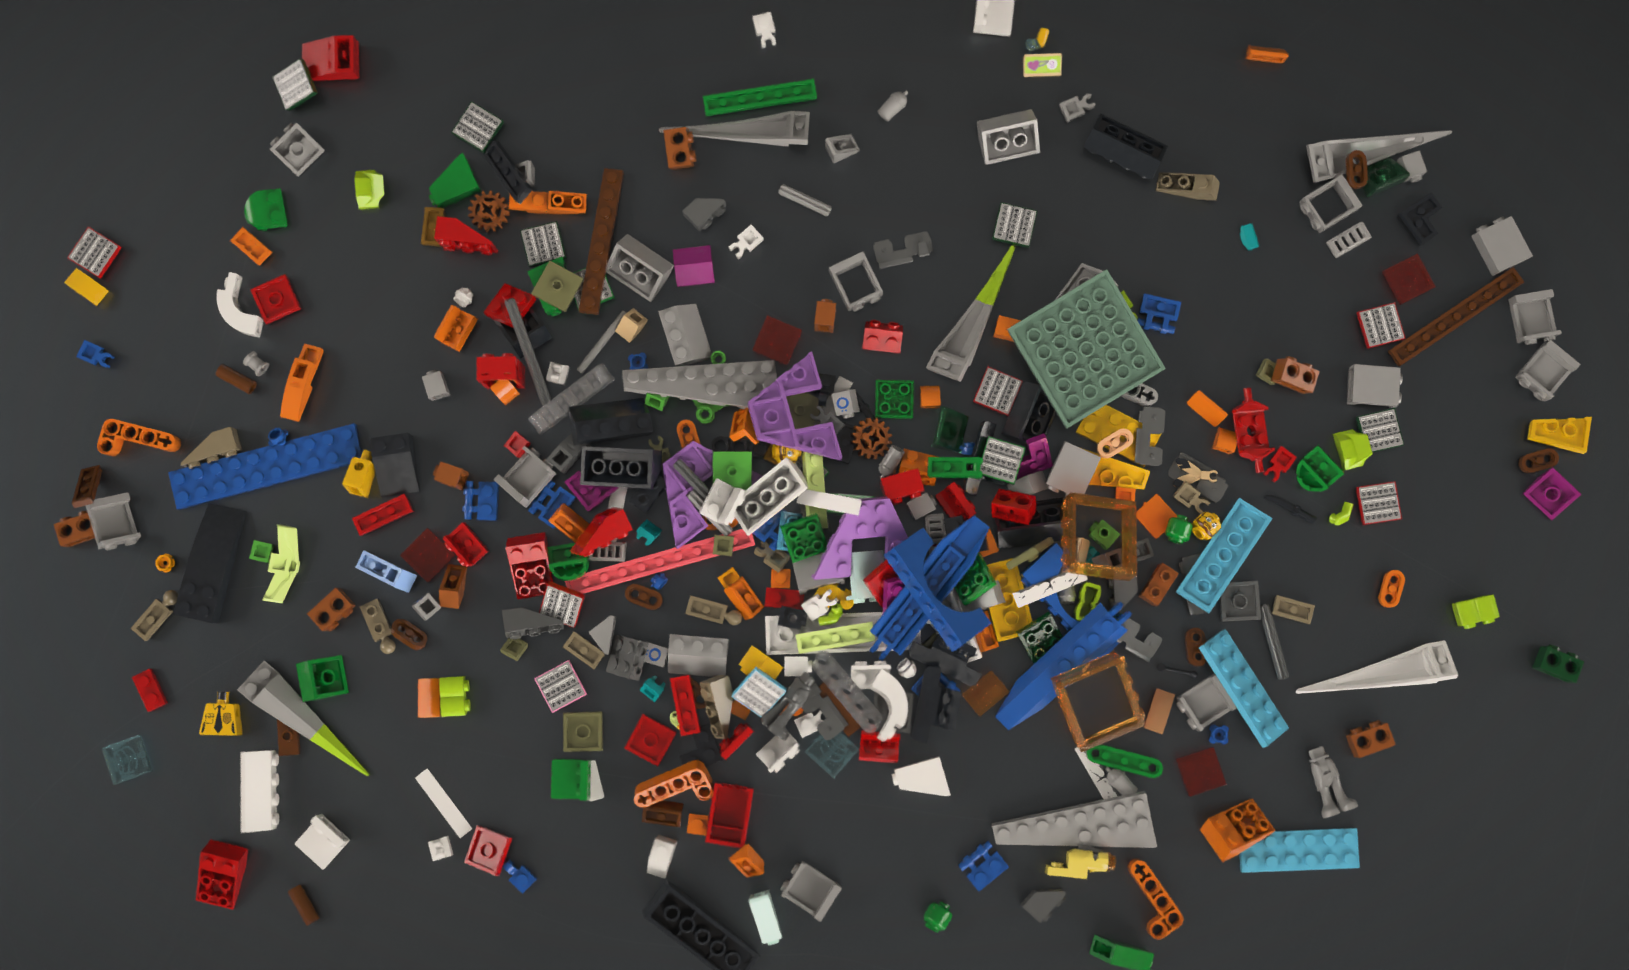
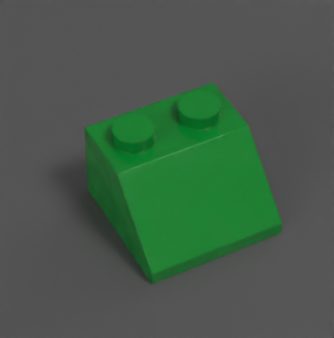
[296,655,349,702]

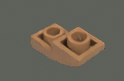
[1144,688,1175,734]

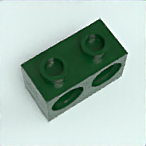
[1532,644,1584,683]

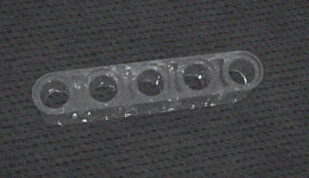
[528,363,614,435]
[812,651,882,733]

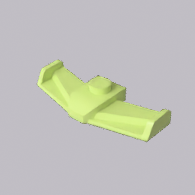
[262,524,300,603]

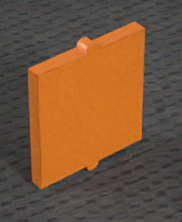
[1133,494,1177,539]

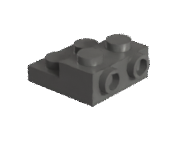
[606,634,649,681]

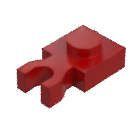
[1263,446,1297,482]

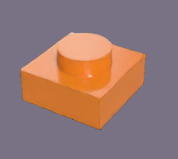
[1114,487,1136,508]
[771,569,791,589]
[687,813,709,836]

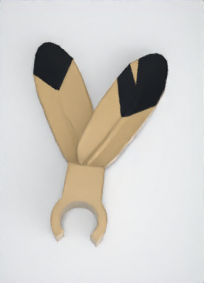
[1173,458,1218,487]

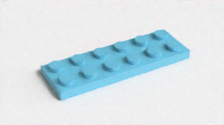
[1176,498,1273,613]
[1199,629,1289,748]
[1240,828,1360,873]

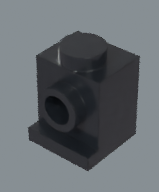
[778,606,808,630]

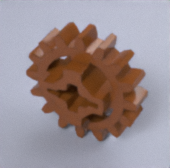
[468,190,510,232]
[850,418,892,459]

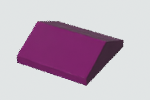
[673,245,715,287]
[1523,467,1582,520]

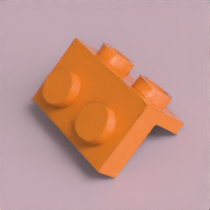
[434,305,478,352]
[898,448,938,486]

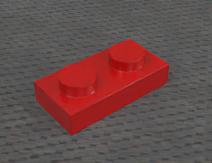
[765,587,804,610]
[132,668,168,712]

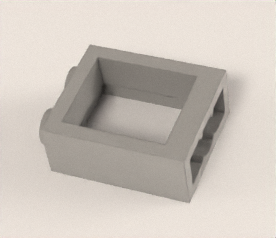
[1299,174,1363,233]
[829,252,883,312]

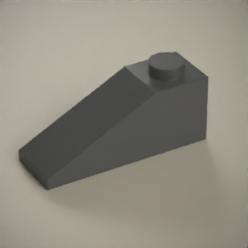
[1091,538,1154,576]

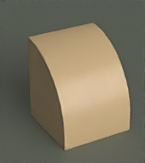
[615,308,648,343]

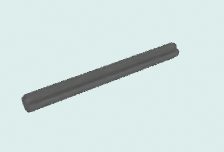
[504,298,552,406]

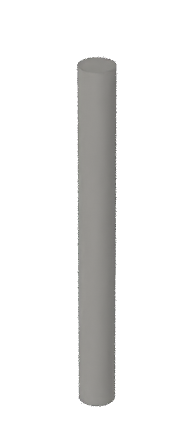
[576,310,627,374]

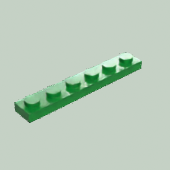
[703,79,817,116]

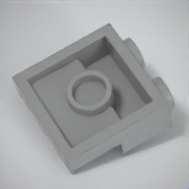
[270,123,325,176]

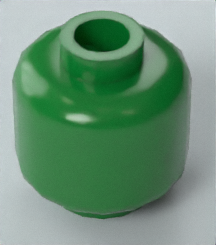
[1165,515,1193,544]
[923,901,952,933]

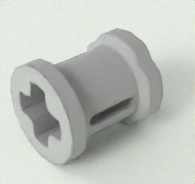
[243,351,269,376]

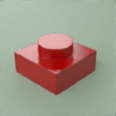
[504,431,531,458]

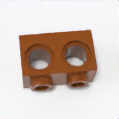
[664,127,696,170]
[814,299,836,333]
[1271,356,1320,394]
[433,461,470,491]
[53,510,95,547]
[1138,563,1179,607]
[307,588,356,631]
[1346,720,1396,758]

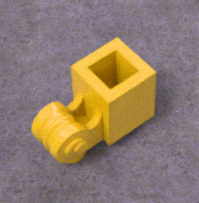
[814,583,854,610]

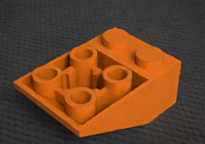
[1200,798,1276,862]

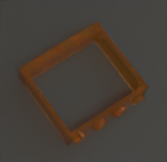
[1061,492,1137,581]
[1050,651,1146,752]

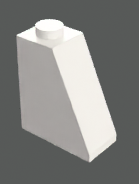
[891,756,950,796]
[647,835,678,879]

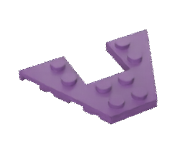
[747,352,842,460]
[662,441,763,549]
[812,497,908,580]

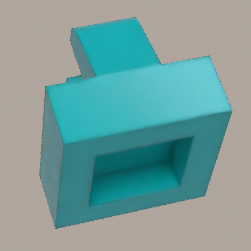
[636,519,662,546]
[640,675,666,702]

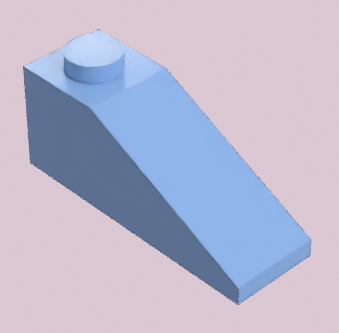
[355,550,417,593]

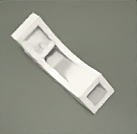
[217,272,264,338]
[869,669,908,742]

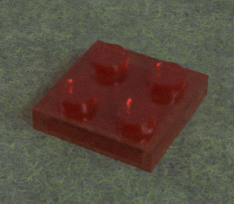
[1382,254,1436,305]
[752,315,802,366]
[400,528,455,583]
[1176,747,1227,797]

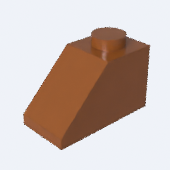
[439,564,467,609]

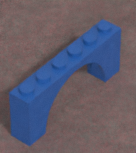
[884,528,991,652]
[1019,543,1122,660]

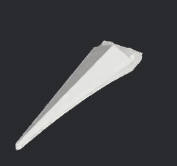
[1296,640,1458,694]

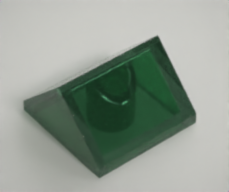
[1362,157,1410,198]
[931,406,969,453]

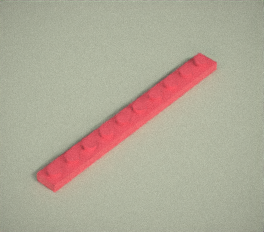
[565,529,756,594]

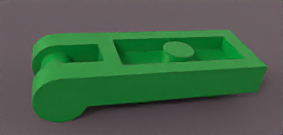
[928,457,983,479]

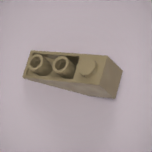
[1156,172,1220,201]
[181,426,243,469]
[700,675,733,739]

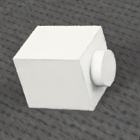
[784,657,812,676]

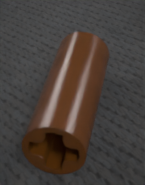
[215,364,257,394]
[287,884,320,926]

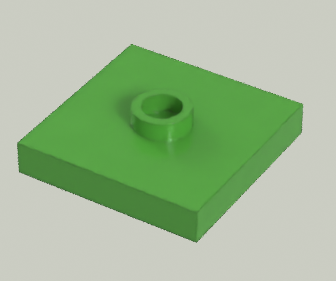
[712,451,752,490]

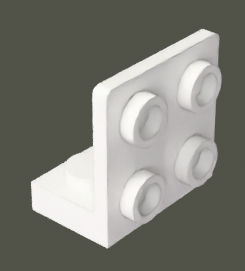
[973,0,1014,36]
[699,478,745,525]
[851,661,891,689]
[756,733,800,773]
[295,814,350,869]

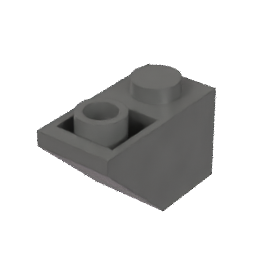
[682,198,726,231]
[1108,572,1138,612]
[1020,889,1066,923]

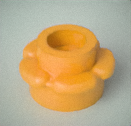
[155,553,175,573]

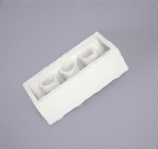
[735,458,808,536]
[241,750,279,833]

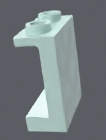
[846,550,884,604]

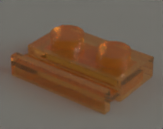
[962,670,1009,717]

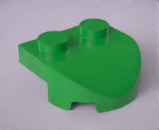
[244,189,287,231]
[1296,444,1345,492]
[548,543,589,581]

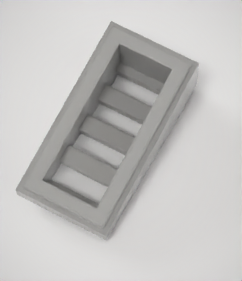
[1326,221,1371,259]
[925,513,946,555]
[588,542,627,562]

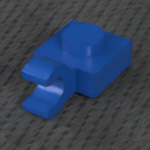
[503,859,537,894]

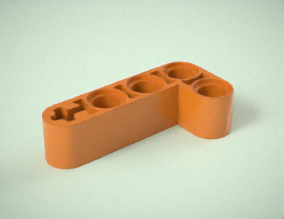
[97,419,182,456]
[634,760,713,808]
[1128,859,1183,939]

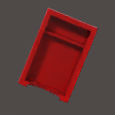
[477,353,525,389]
[705,782,754,848]

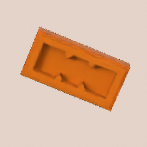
[230,227,272,266]

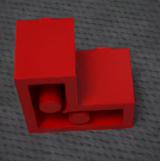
[879,468,925,506]

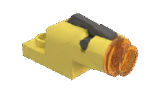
[1045,844,1116,879]

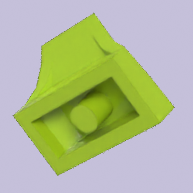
[355,170,385,210]
[1333,429,1373,471]

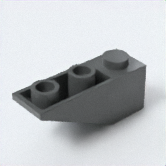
[547,433,592,475]
[502,607,564,640]

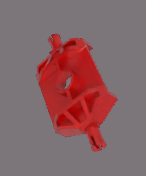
[1232,388,1275,473]

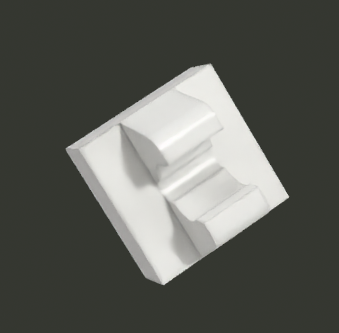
[546,362,570,385]
[428,836,453,861]

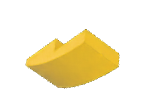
[64,268,109,306]

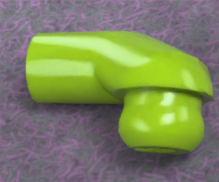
[1329,502,1354,525]
[818,603,843,626]

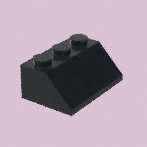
[1002,381,1056,447]

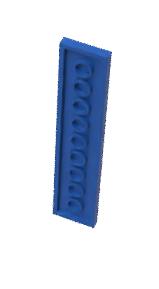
[168,423,362,510]

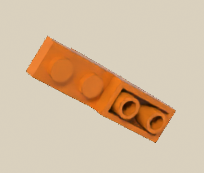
[509,191,587,214]
[280,343,324,422]

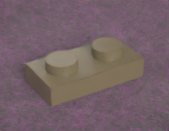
[1271,595,1315,624]
[563,631,605,669]

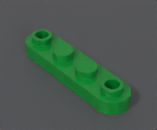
[1086,743,1163,778]

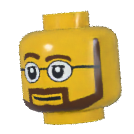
[772,444,801,463]
[1192,512,1221,540]

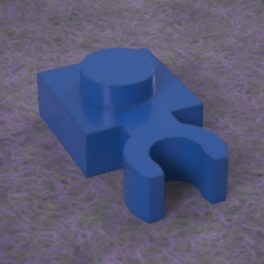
[76,340,115,368]

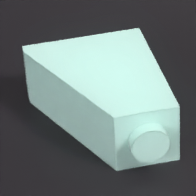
[749,890,782,945]

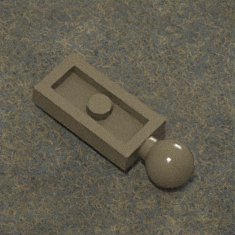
[130,590,179,641]
[685,595,742,625]
[360,599,396,654]

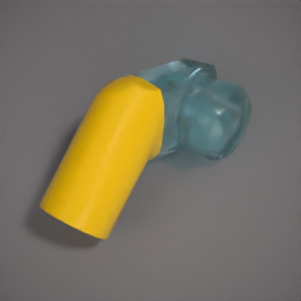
[1025,28,1049,51]

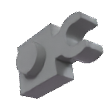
[1059,94,1095,122]

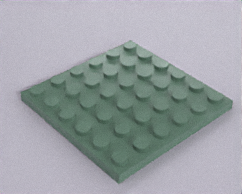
[1007,269,1166,428]

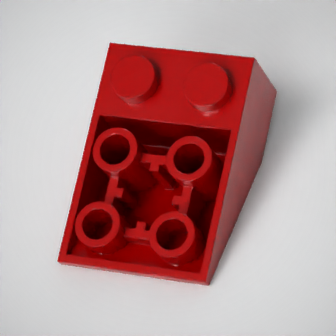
[302,35,359,81]
[434,216,498,255]
[570,507,633,557]
[505,532,554,599]
[196,839,248,910]

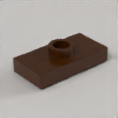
[277,719,300,756]

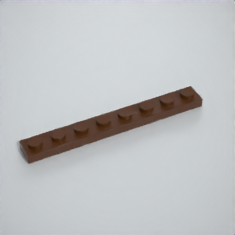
[579,168,624,315]
[1388,267,1524,367]

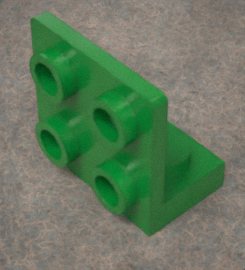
[551,759,591,800]

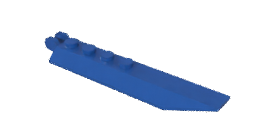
[869,515,990,661]
[995,602,1132,730]

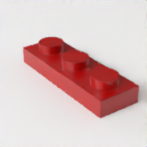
[352,494,414,536]
[670,674,701,736]

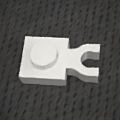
[752,12,776,48]
[729,225,764,259]
[801,589,838,621]
[794,711,823,738]

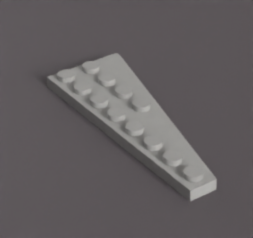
[622,360,777,409]
[991,791,1157,848]

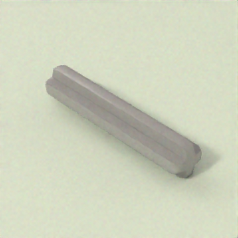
[779,184,832,216]
[687,490,733,536]

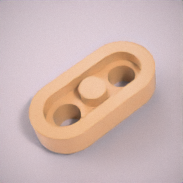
[1097,429,1133,459]

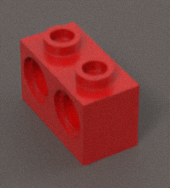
[991,489,1036,525]

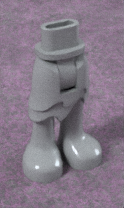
[1308,746,1358,818]

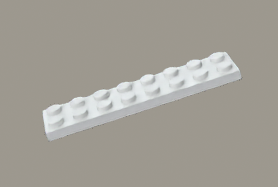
[765,612,921,655]

